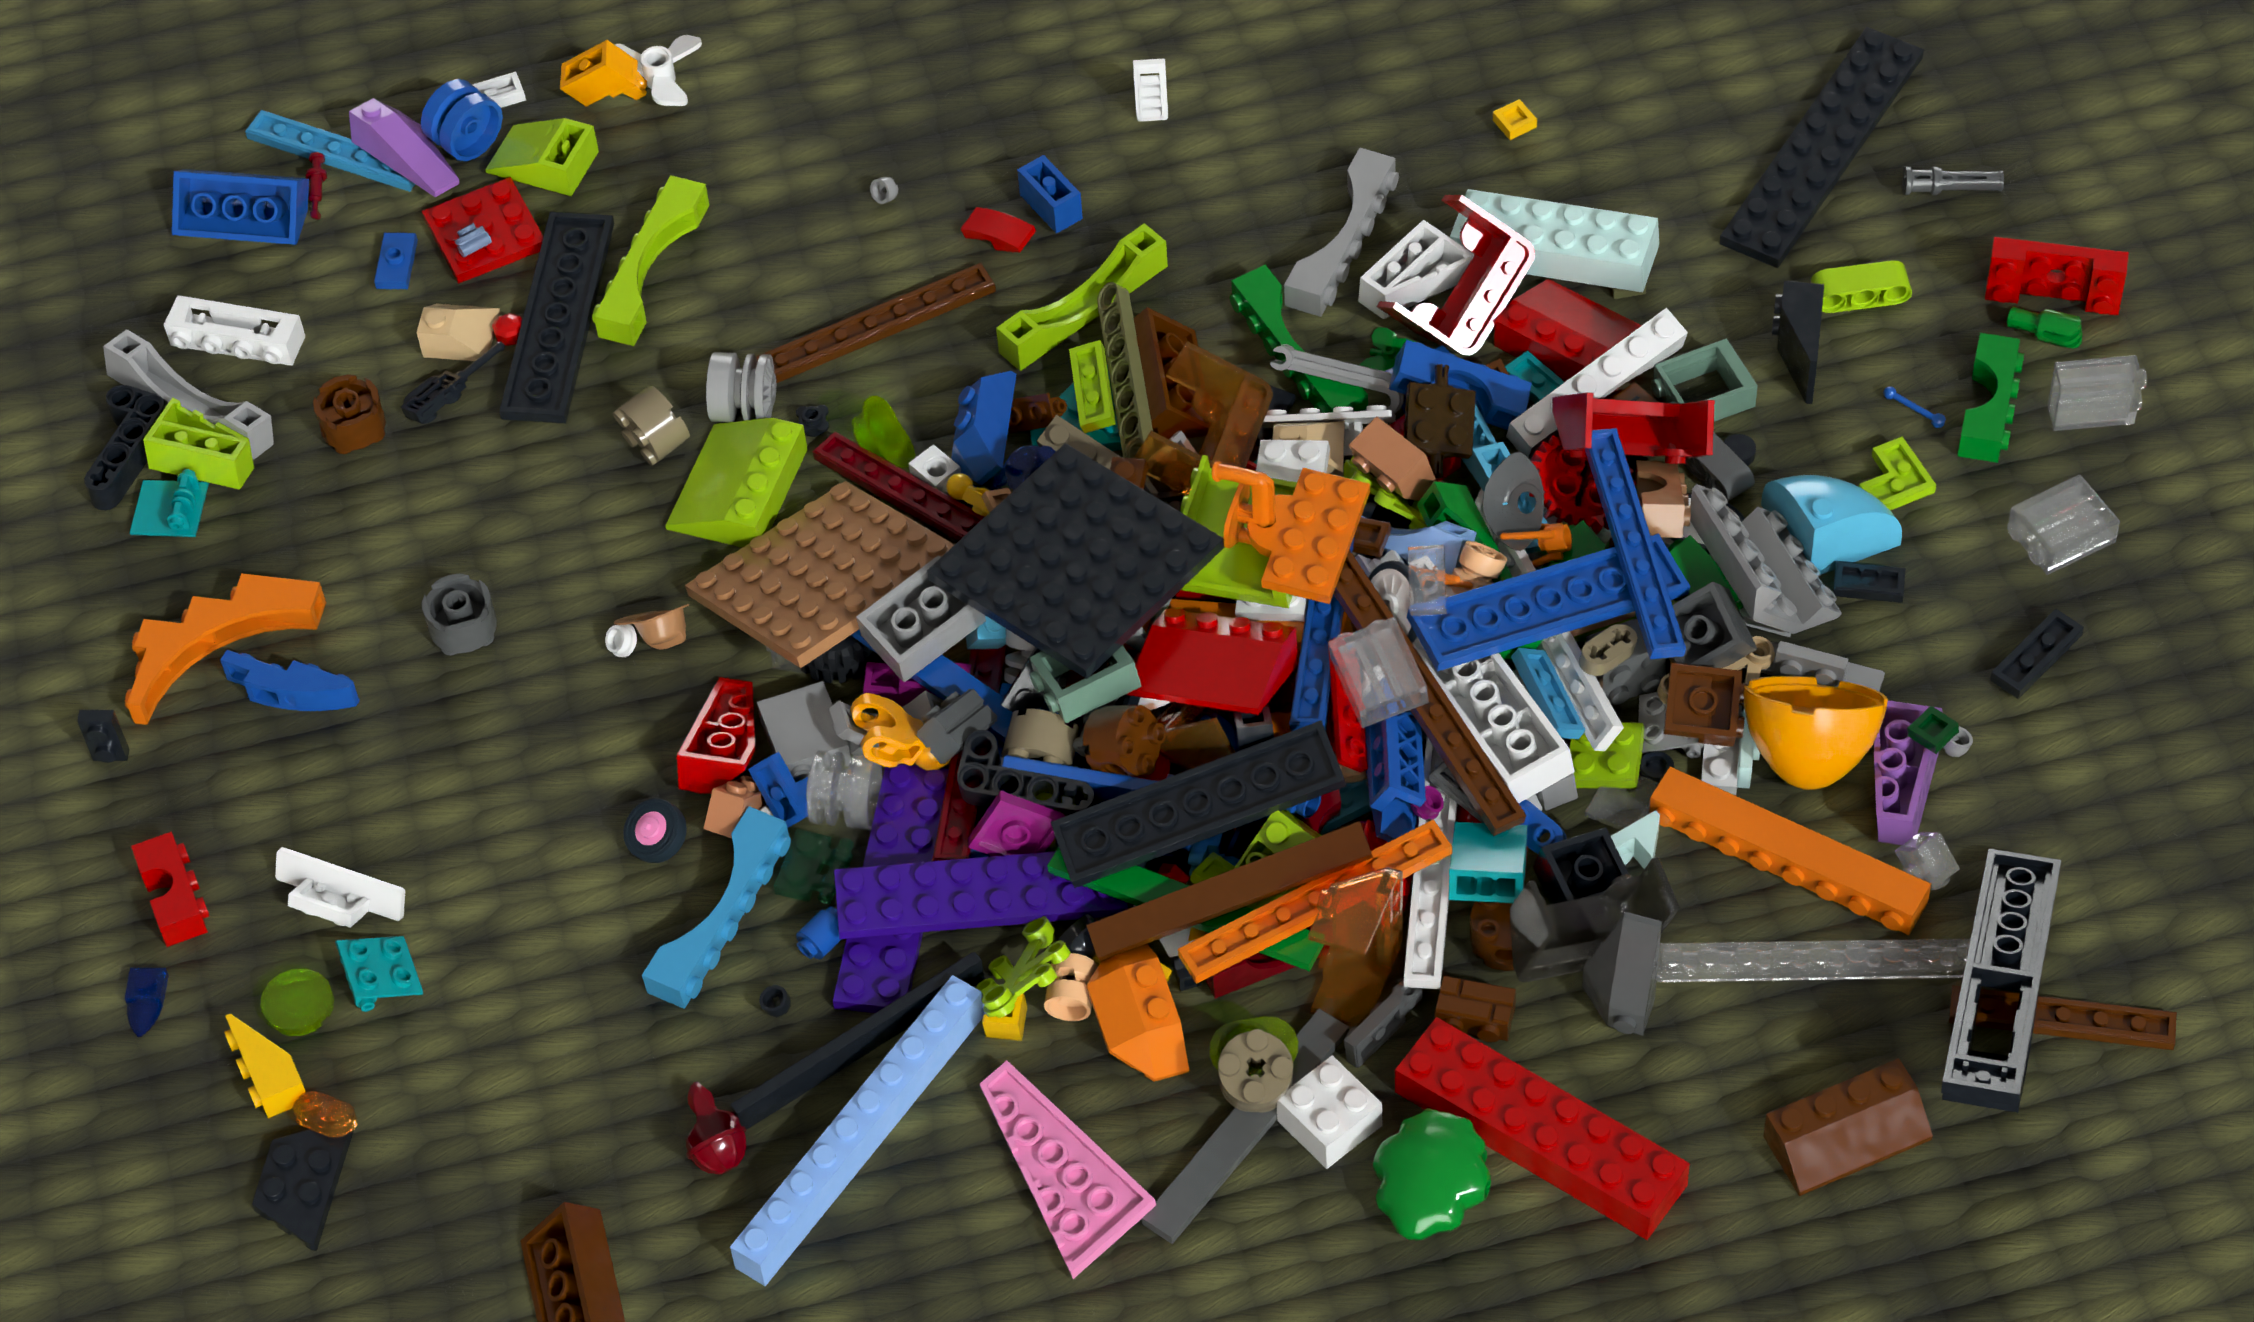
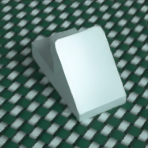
[1611,810,1660,875]

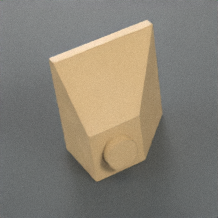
[416,303,501,361]
[1273,421,1345,477]

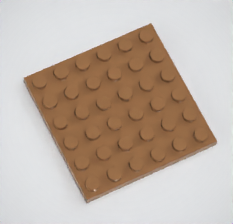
[685,481,955,668]

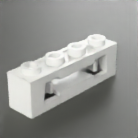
[164,295,305,366]

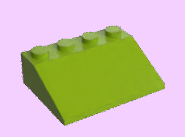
[665,418,808,548]

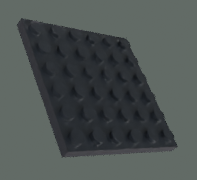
[927,443,1225,679]

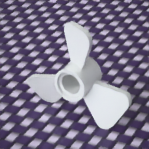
[615,35,702,106]

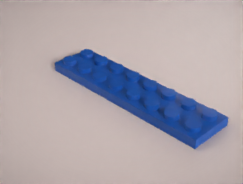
[1406,534,1691,672]

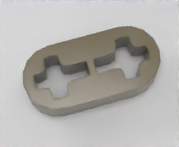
[1579,624,1638,676]

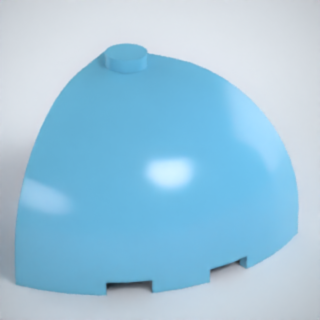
[1761,475,1902,575]

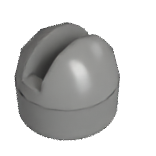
[870,177,899,204]
[1943,726,1973,757]

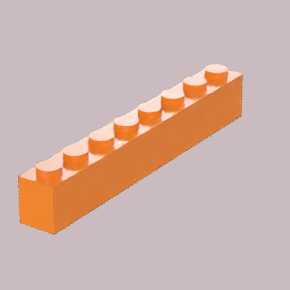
[1649,767,1931,935]

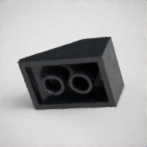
[1772,281,1824,404]

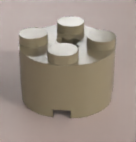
[612,386,690,466]
[1002,709,1081,766]
[1218,1029,1293,1113]

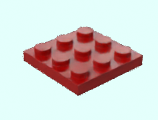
[422,177,544,284]

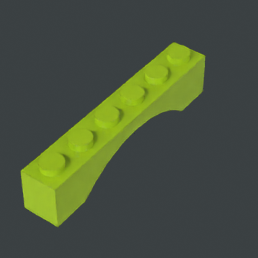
[592,175,709,346]
[996,223,1168,371]

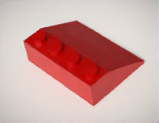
[1494,279,1642,399]
[1127,608,1298,715]

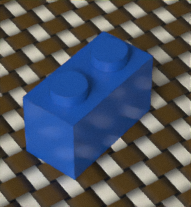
[1017,155,1083,234]

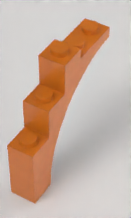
[125,573,326,725]

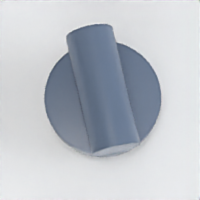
[454,223,492,258]

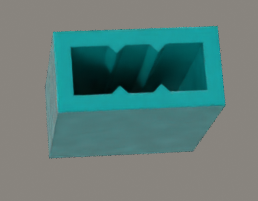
[1449,822,1527,904]

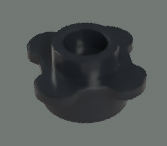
[796,405,829,437]

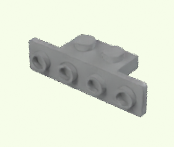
[1745,641,1885,692]

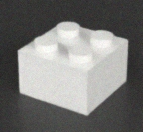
[1277,1055,1382,1169]

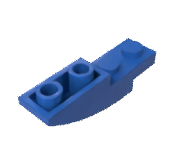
[220,650,359,711]

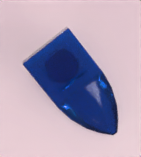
[125,968,169,1037]

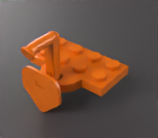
[1211,461,1370,604]

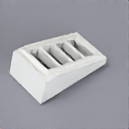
[1133,59,1168,121]

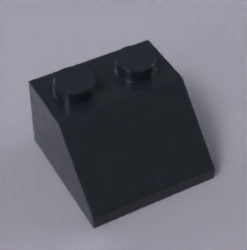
[1533,827,1636,928]

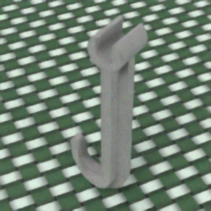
[1270,344,1405,414]

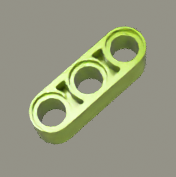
[1811,261,1912,313]

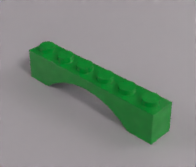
[1229,265,1368,413]
[1417,481,1543,660]

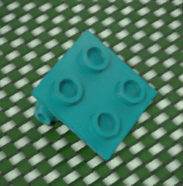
[130,469,209,537]
[335,936,423,1012]

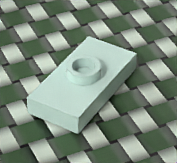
[1737,709,1760,789]

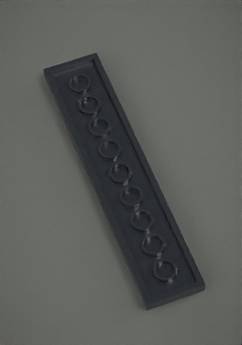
[1719,27,1924,268]

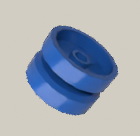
[421,79,503,161]

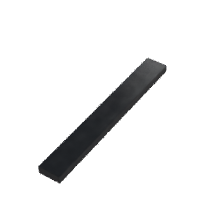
[731,952,985,1130]

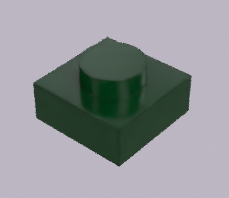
[1907,706,1959,754]

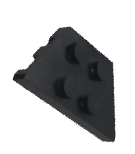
[252,1119,355,1251]

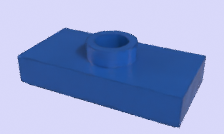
[374,233,418,289]

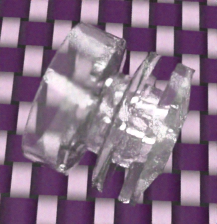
[806,750,882,830]

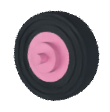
[623,799,687,863]

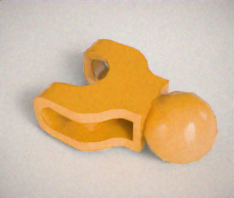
[850,693,951,770]

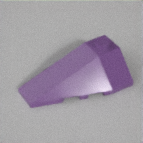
[349,98,459,197]

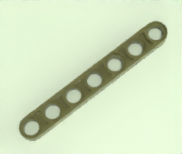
[1098,282,1156,459]

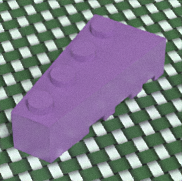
[1874,701,1942,847]

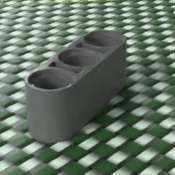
[1683,432,1755,501]

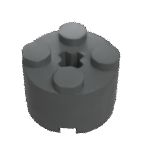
[422,574,497,656]

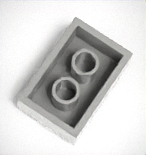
[856,555,986,682]

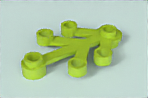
[1343,456,1427,529]
[976,916,1071,1018]

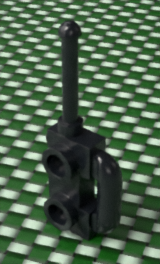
[401,341,505,424]

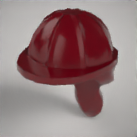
[686,1082,747,1174]

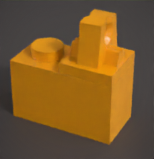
[560,40,647,107]

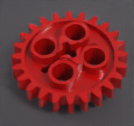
[1529,435,1637,534]

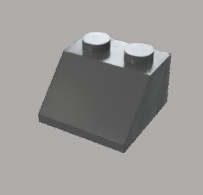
[1673,582,1757,668]

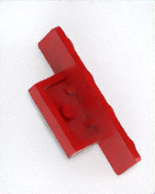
[1326,638,1368,773]

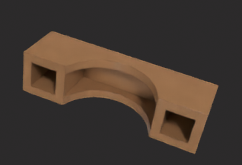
[1635,460,1691,538]

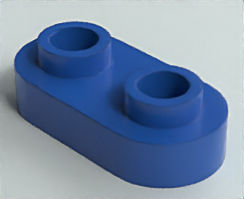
[1519,800,1567,855]

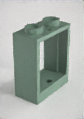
[1651,338,1758,422]
[1029,645,1142,723]

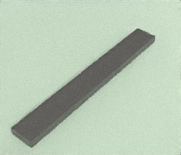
[1142,1008,1349,1244]

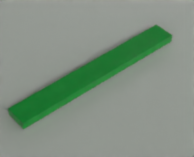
[1047,847,1325,972]

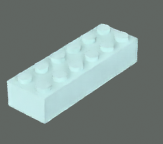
[1450,189,1659,293]

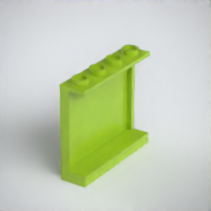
[1181,455,1297,609]

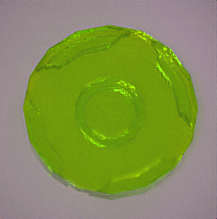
[260,968,334,1036]

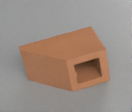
[703,776,766,838]

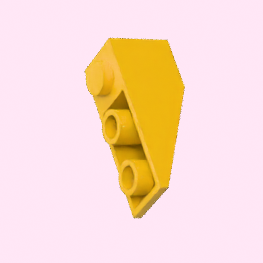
[224,1014,309,1119]

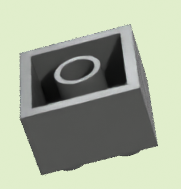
[1585,618,1667,705]

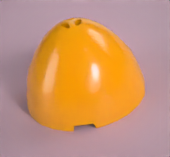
[1744,676,1888,790]

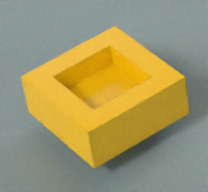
[1493,99,1537,140]

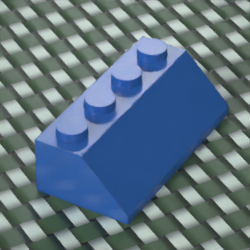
[172,169,309,245]

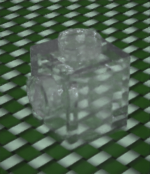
[1895,832,1960,890]

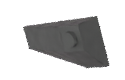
[1582,912,1662,1036]

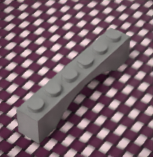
[1284,148,1399,317]
[103,329,274,460]

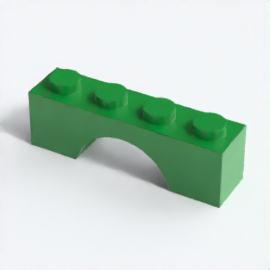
[1958,333,2025,463]

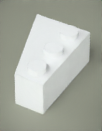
[1358,220,1474,319]

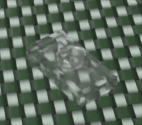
[1408,545,1447,616]

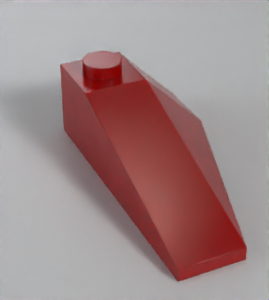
[677,677,755,794]

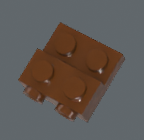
[1663,663,1748,747]

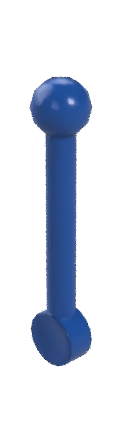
[1883,386,1946,428]

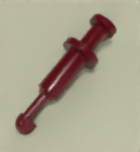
[305,152,327,220]

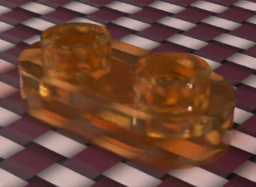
[293,1091,358,1137]

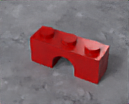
[131,831,210,947]

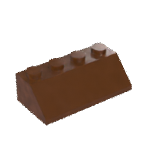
[1123,307,1215,442]
[1763,1058,1933,1196]
[520,1202,625,1322]

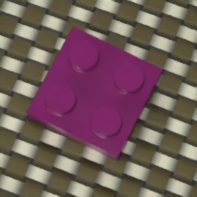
[968,791,1065,856]

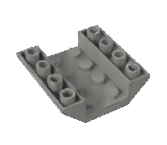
[1690,484,1842,634]

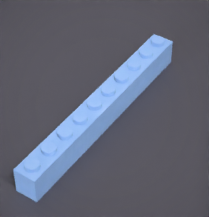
[730,975,985,1286]

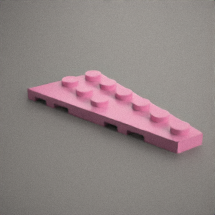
[980,1060,1156,1279]

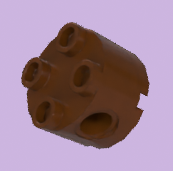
[313,374,386,454]
[1083,705,1166,776]
[1470,889,1544,971]

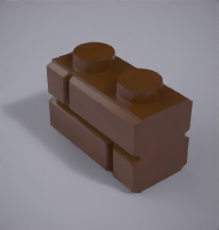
[1435,976,1516,1043]

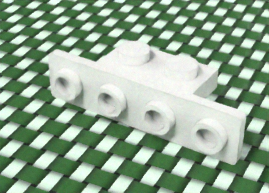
[1258,405,1395,458]
[275,847,405,928]

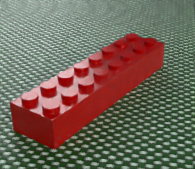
[1395,1017,1690,1240]

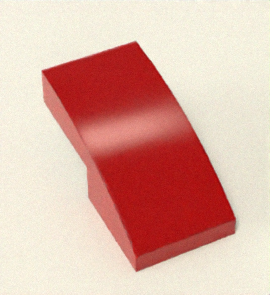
[960,207,1036,253]

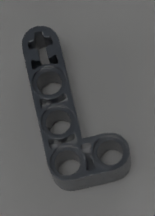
[84,385,165,511]
[957,730,1096,816]

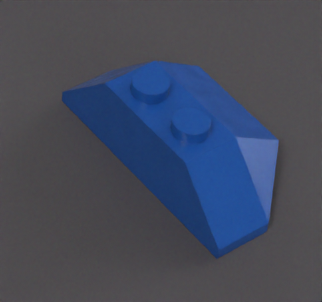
[951,371,1017,485]

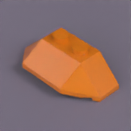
[1086,944,1189,1082]

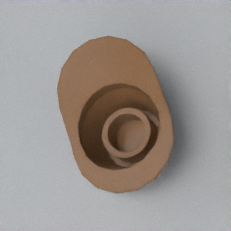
[614,604,689,650]

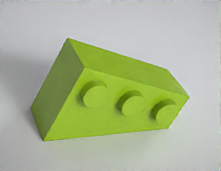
[143,397,254,490]

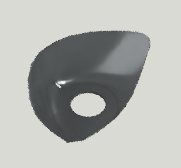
[1483,452,1544,551]

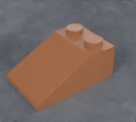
[1349,416,1437,501]

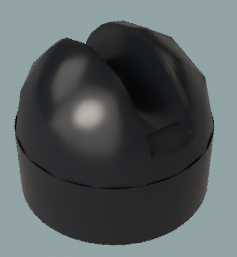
[759,985,791,1018]

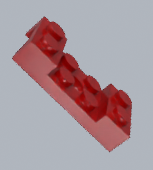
[1985,237,2129,315]

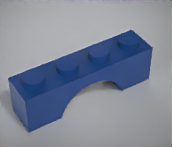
[1389,340,1532,430]

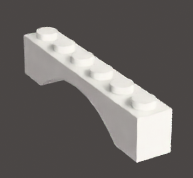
[1506,308,1688,460]

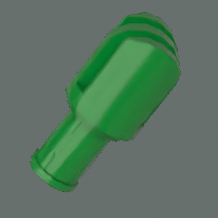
[2007,306,2083,349]

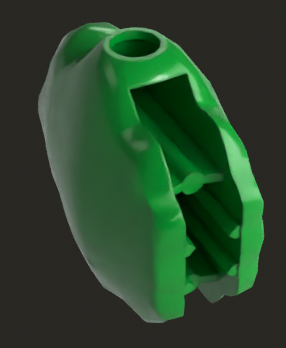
[1373,1108,1491,1240]

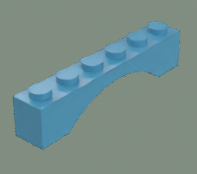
[642,806,791,1009]

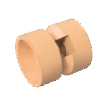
[1450,541,1507,594]
[1044,953,1098,1021]

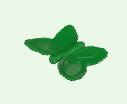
[1359,327,1416,371]

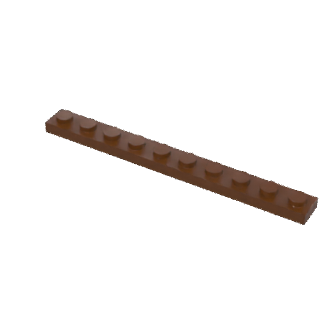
[1333,550,1526,836]

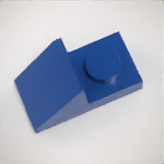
[748,752,813,828]

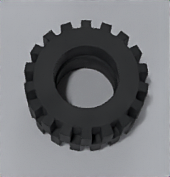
[801,635,878,683]

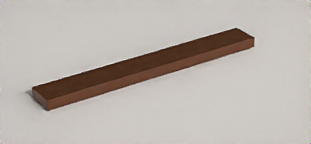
[756,263,996,383]
[1086,821,1373,961]

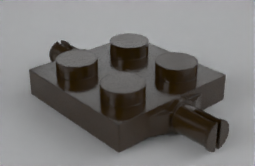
[1404,364,1476,478]

